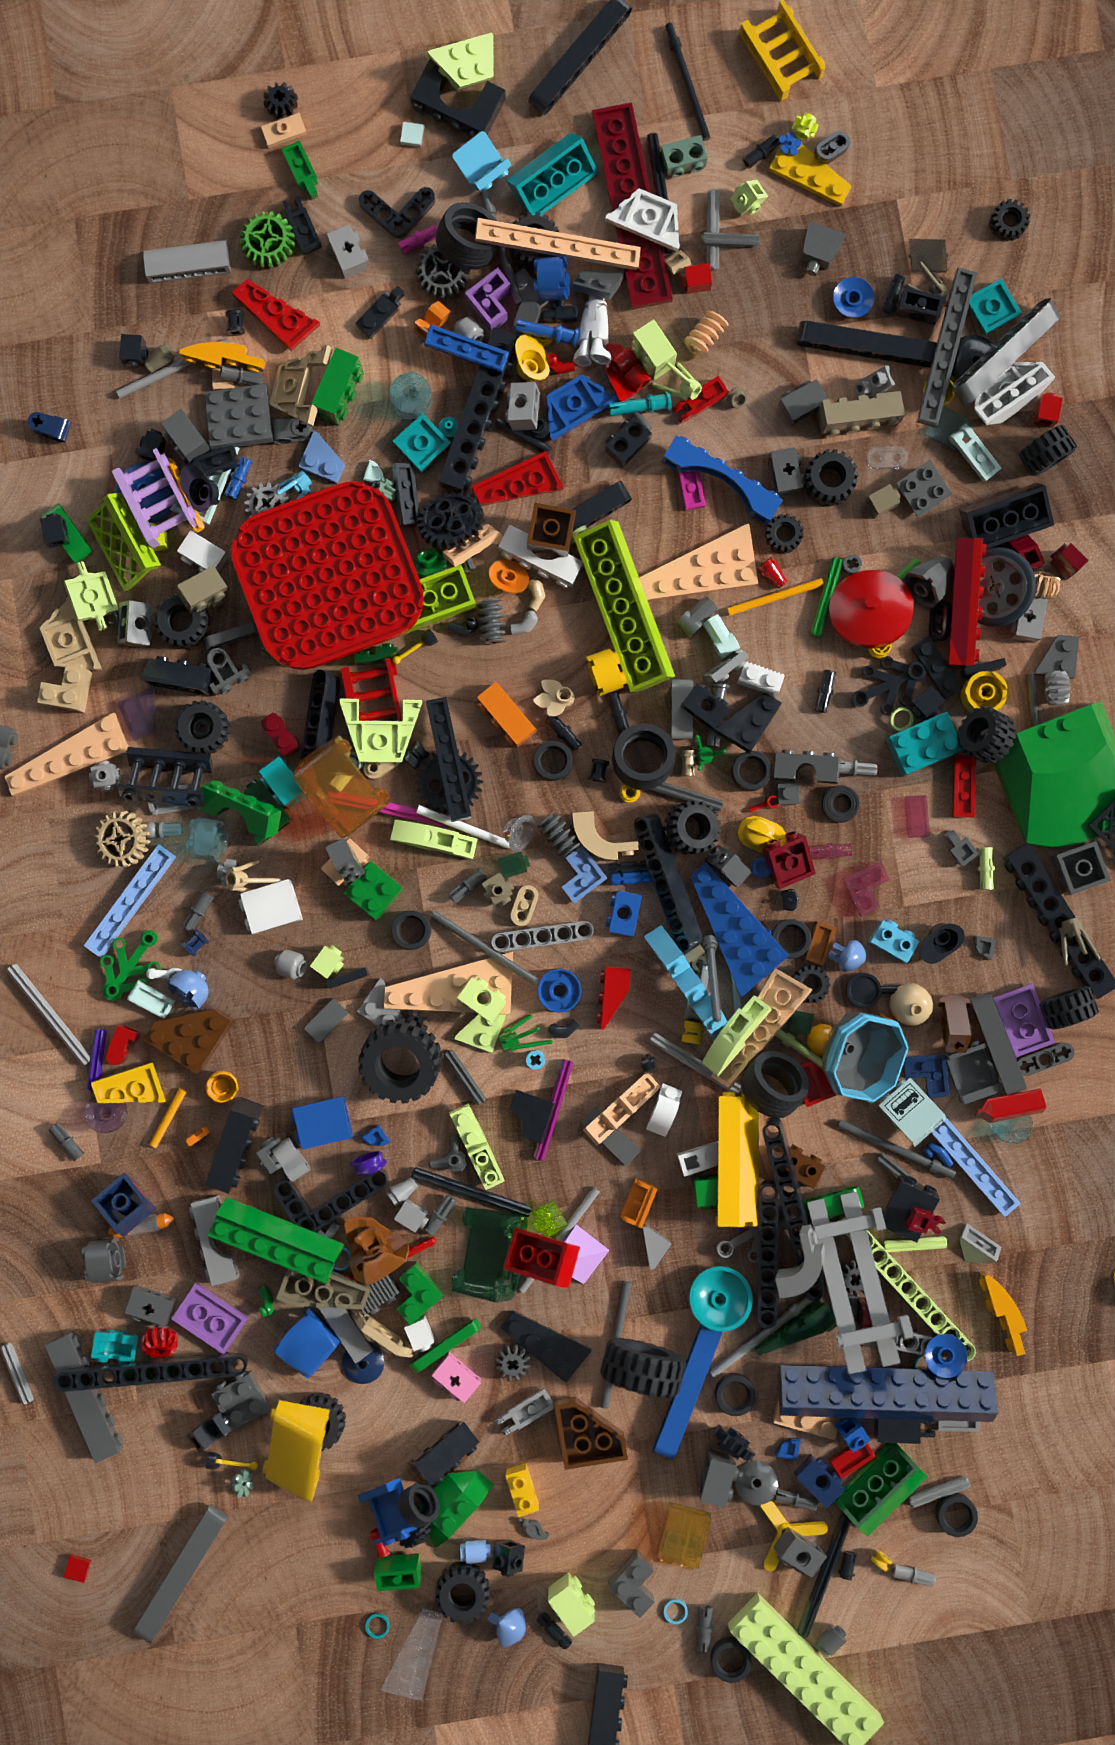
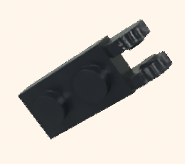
[282,195,322,255]

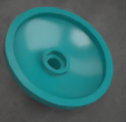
[689,1266,753,1332]

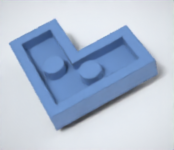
[562,846,607,904]

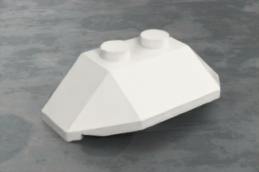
[974,362,1055,425]

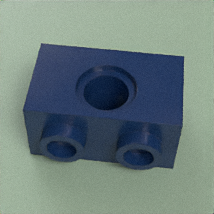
[794,1454,844,1508]

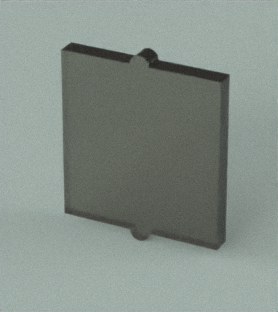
[908,239,948,273]

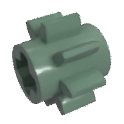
[371,478,395,503]

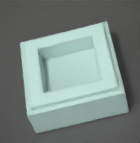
[400,122,424,148]

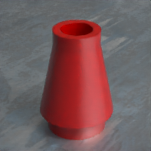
[758,557,788,589]

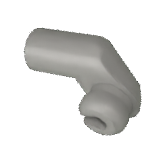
[511,611,538,635]

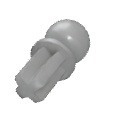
[143,821,181,838]

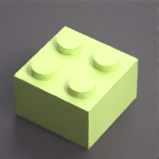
[631,320,677,380]
[548,1572,595,1637]

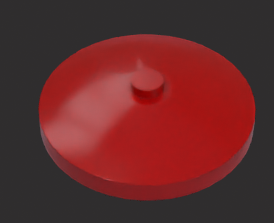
[829,570,914,649]

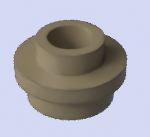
[727,387,747,408]

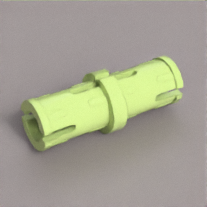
[978,847,995,890]

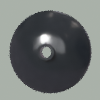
[950,335,994,384]

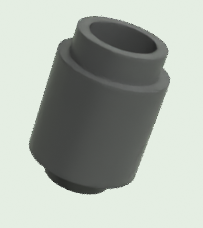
[815,1624,847,1658]

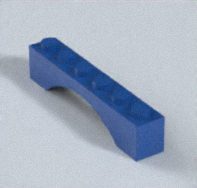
[661,435,783,526]

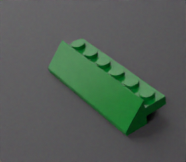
[207,1197,344,1284]

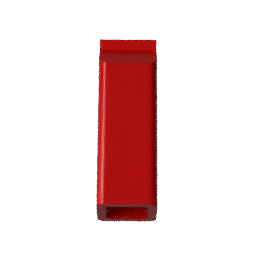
[974,1088,1047,1123]

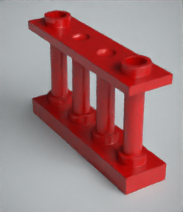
[340,658,403,721]

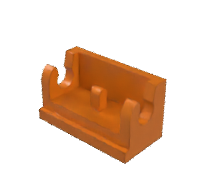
[620,1178,657,1228]

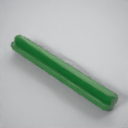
[810,557,843,637]

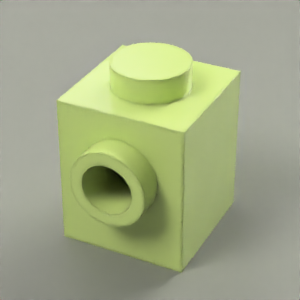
[310,945,344,979]

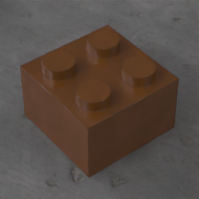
[527,503,576,557]

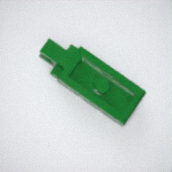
[281,140,319,200]

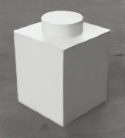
[404,1316,435,1352]

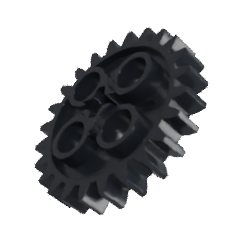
[417,491,485,550]
[415,749,483,816]

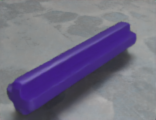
[86,1029,107,1091]

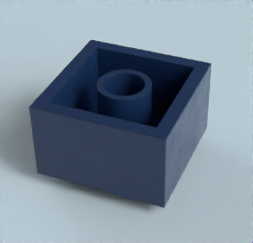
[91,1172,157,1237]

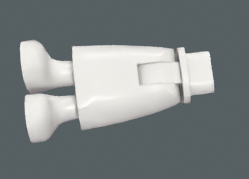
[573,295,611,366]

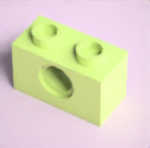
[457,977,507,1023]

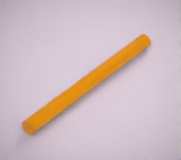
[727,578,824,616]

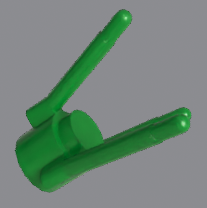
[695,735,726,771]
[499,1014,553,1052]

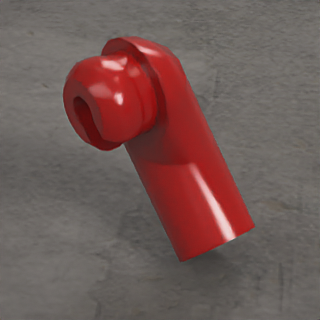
[546,353,575,374]

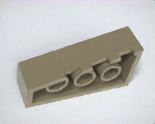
[817,391,905,438]

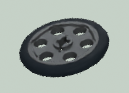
[977,548,1036,627]

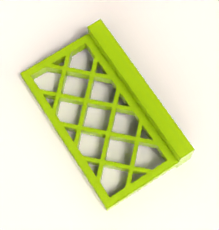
[86,492,161,591]

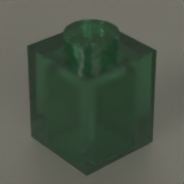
[498,851,531,880]
[786,1010,814,1035]

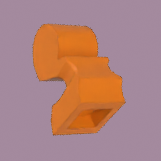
[414,301,452,340]

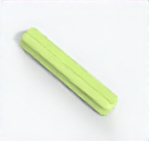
[884,1236,947,1252]

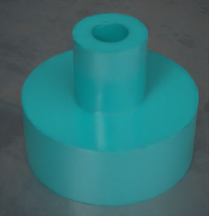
[439,417,459,439]

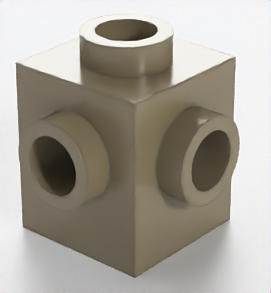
[482,872,514,906]

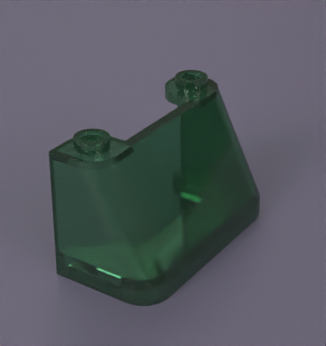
[452,1206,528,1303]

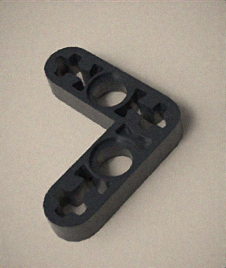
[359,187,436,239]

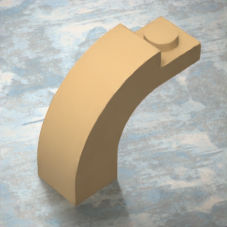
[572,811,638,861]

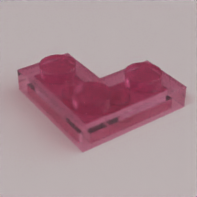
[842,861,890,917]

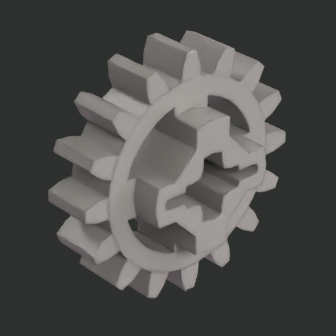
[244,482,290,518]

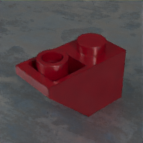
[1005,535,1045,577]

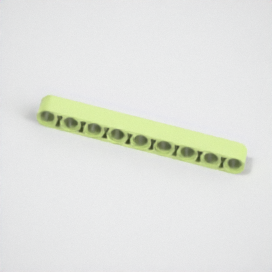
[838,1214,976,1361]

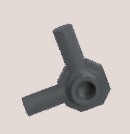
[430,1134,467,1172]

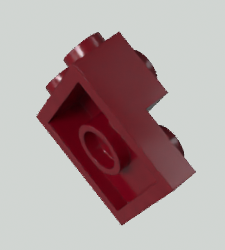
[762,831,816,889]

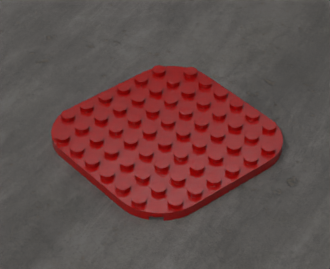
[231,481,424,670]

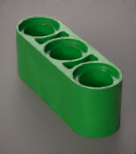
[41,503,93,564]
[804,1186,865,1223]

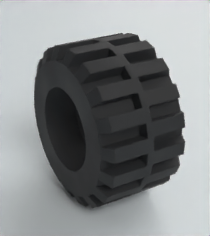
[509,212,559,272]
[1018,425,1077,476]
[804,449,858,506]
[153,594,210,649]
[174,700,231,754]
[957,706,1016,764]
[663,800,721,855]
[1039,986,1099,1030]
[299,1392,346,1452]
[435,1562,490,1624]

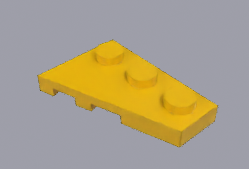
[91,1062,166,1103]

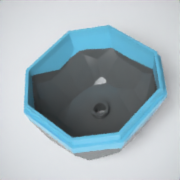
[823,1012,909,1102]

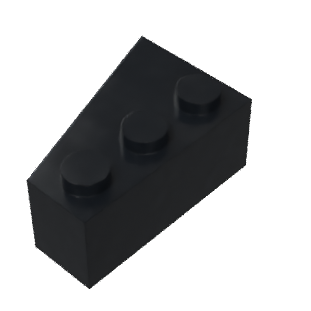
[408,1421,479,1486]

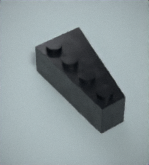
[205,1097,264,1194]

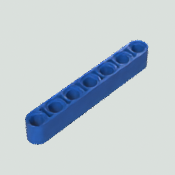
[653,1324,723,1460]

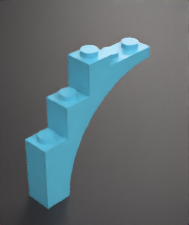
[644,925,728,1042]

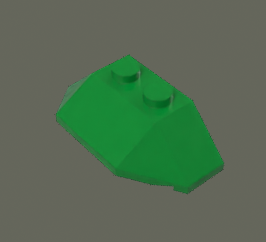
[419,1470,494,1548]

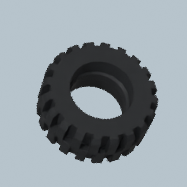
[358,1018,442,1104]
[600,1338,686,1398]

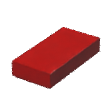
[828,1443,876,1479]

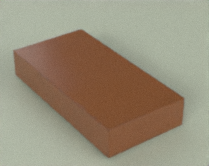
[803,921,837,967]

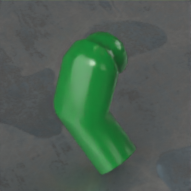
[257,1284,274,1317]

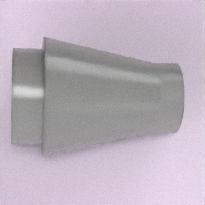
[386,1177,418,1206]

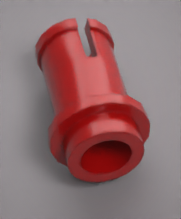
[370,1528,390,1558]

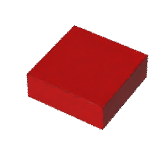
[64,1554,91,1583]

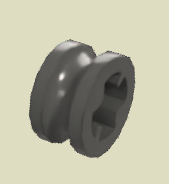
[842,554,862,575]

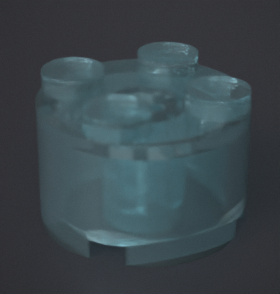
[390,371,433,420]
[185,817,228,862]

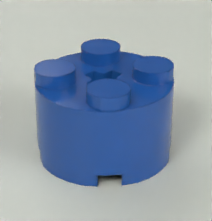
[534,256,570,301]

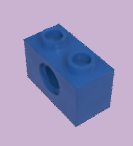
[605,890,642,937]

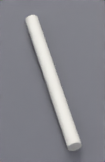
[416,805,512,849]

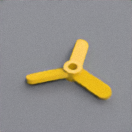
[759,1500,828,1572]

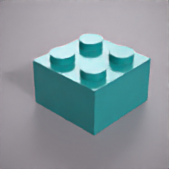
[259,757,309,809]

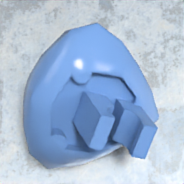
[827,940,866,972]
[487,1608,526,1647]

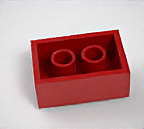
[503,1227,580,1289]

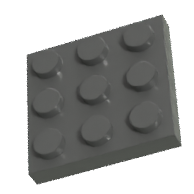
[205,384,273,450]

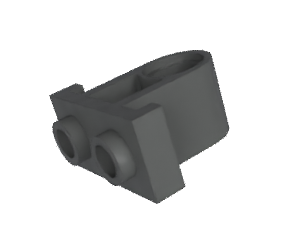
[207,648,253,695]
[704,844,751,888]

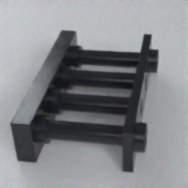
[117,747,213,807]

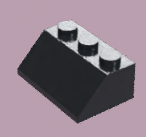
[141,656,215,696]

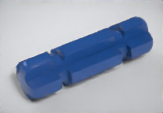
[611,871,652,885]

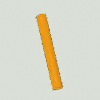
[149,1088,187,1148]

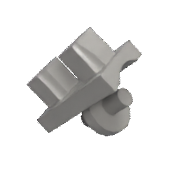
[855,366,895,399]

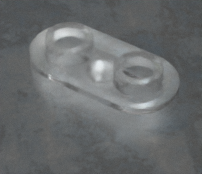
[866,446,908,470]

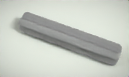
[0,1343,34,1405]
[908,1476,970,1508]

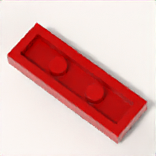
[952,754,976,818]

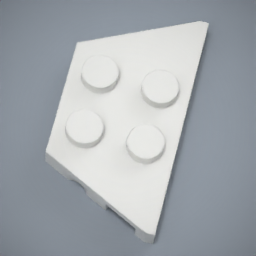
[605,188,679,252]

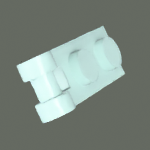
[949,424,1001,482]

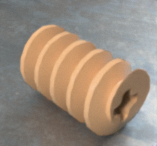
[684,311,729,358]

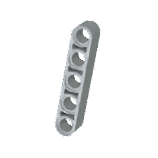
[491,921,593,952]

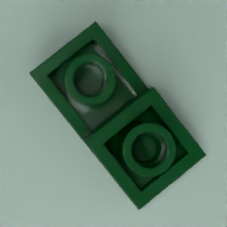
[355,643,399,666]

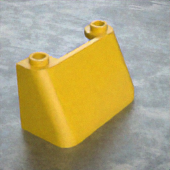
[262,1400,330,1502]

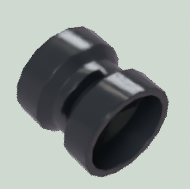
[404,740,430,770]

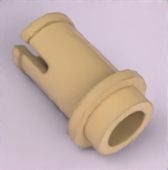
[680,750,697,776]

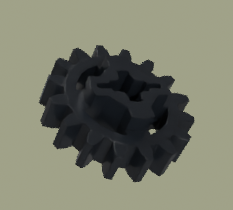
[713,1424,756,1463]

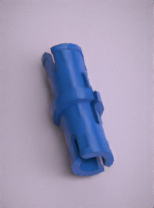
[224,456,253,500]

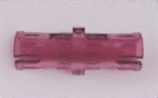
[809,843,852,860]

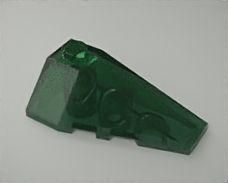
[755,1298,837,1356]

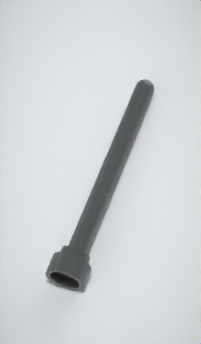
[701,935,721,1022]

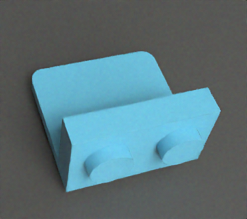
[452,131,512,192]

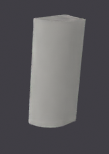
[144,240,231,284]

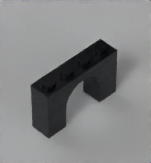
[410,59,506,138]

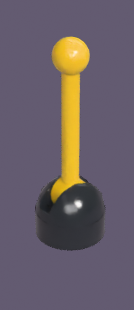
[392,628,439,664]
[206,1451,258,1471]

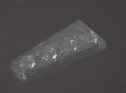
[380,1608,443,1701]

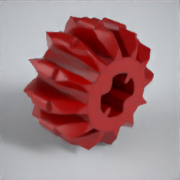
[141,1326,178,1359]

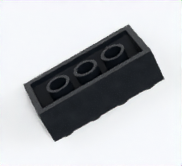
[959,483,1054,549]

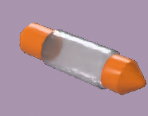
[108,1213,174,1238]

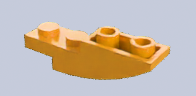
[179,342,266,373]
[979,1272,1027,1356]

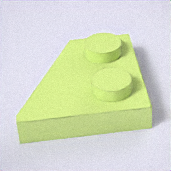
[454,1014,506,1053]

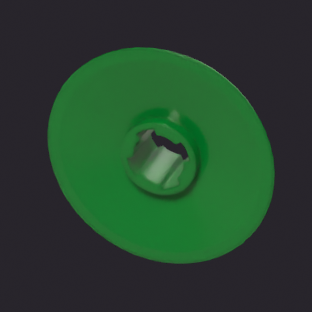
[414,548,449,577]

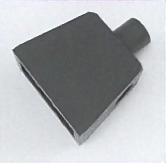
[800,221,846,276]

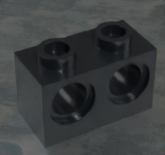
[605,416,652,468]

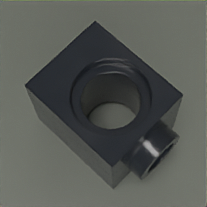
[40,513,70,548]

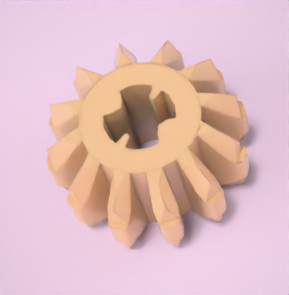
[1034,570,1060,599]

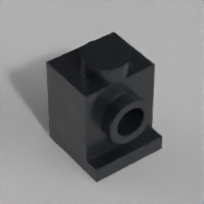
[135,429,167,462]

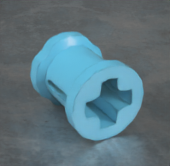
[526,1050,545,1070]

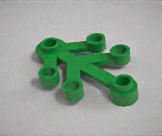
[100,930,161,1001]

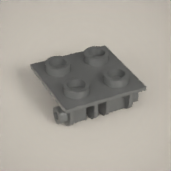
[896,460,952,518]

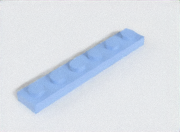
[84,844,176,958]
[931,1118,1021,1217]

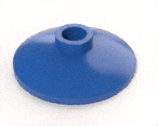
[833,277,874,318]
[925,1334,968,1378]

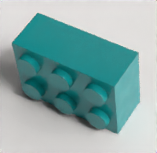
[885,712,961,777]

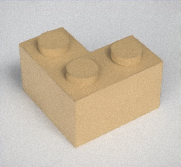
[37,665,92,713]

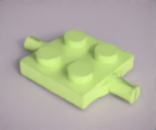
[64,562,119,631]

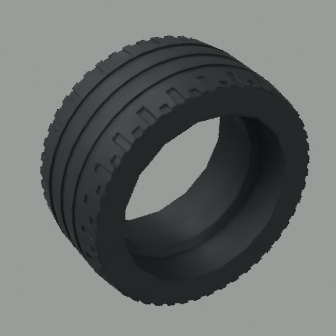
[435,202,498,270]
[612,723,675,790]
[741,1050,809,1119]

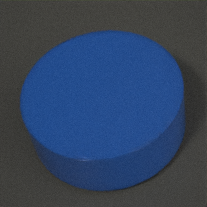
[751,857,772,878]

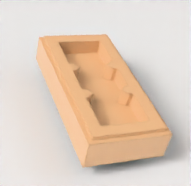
[261,113,307,148]

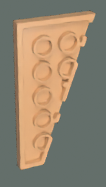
[639,523,758,601]
[384,952,513,1015]

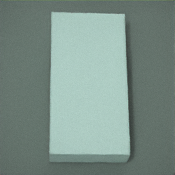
[127,980,175,1019]

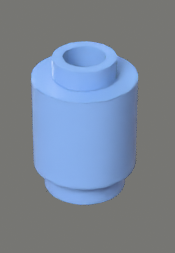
[460,1540,491,1564]

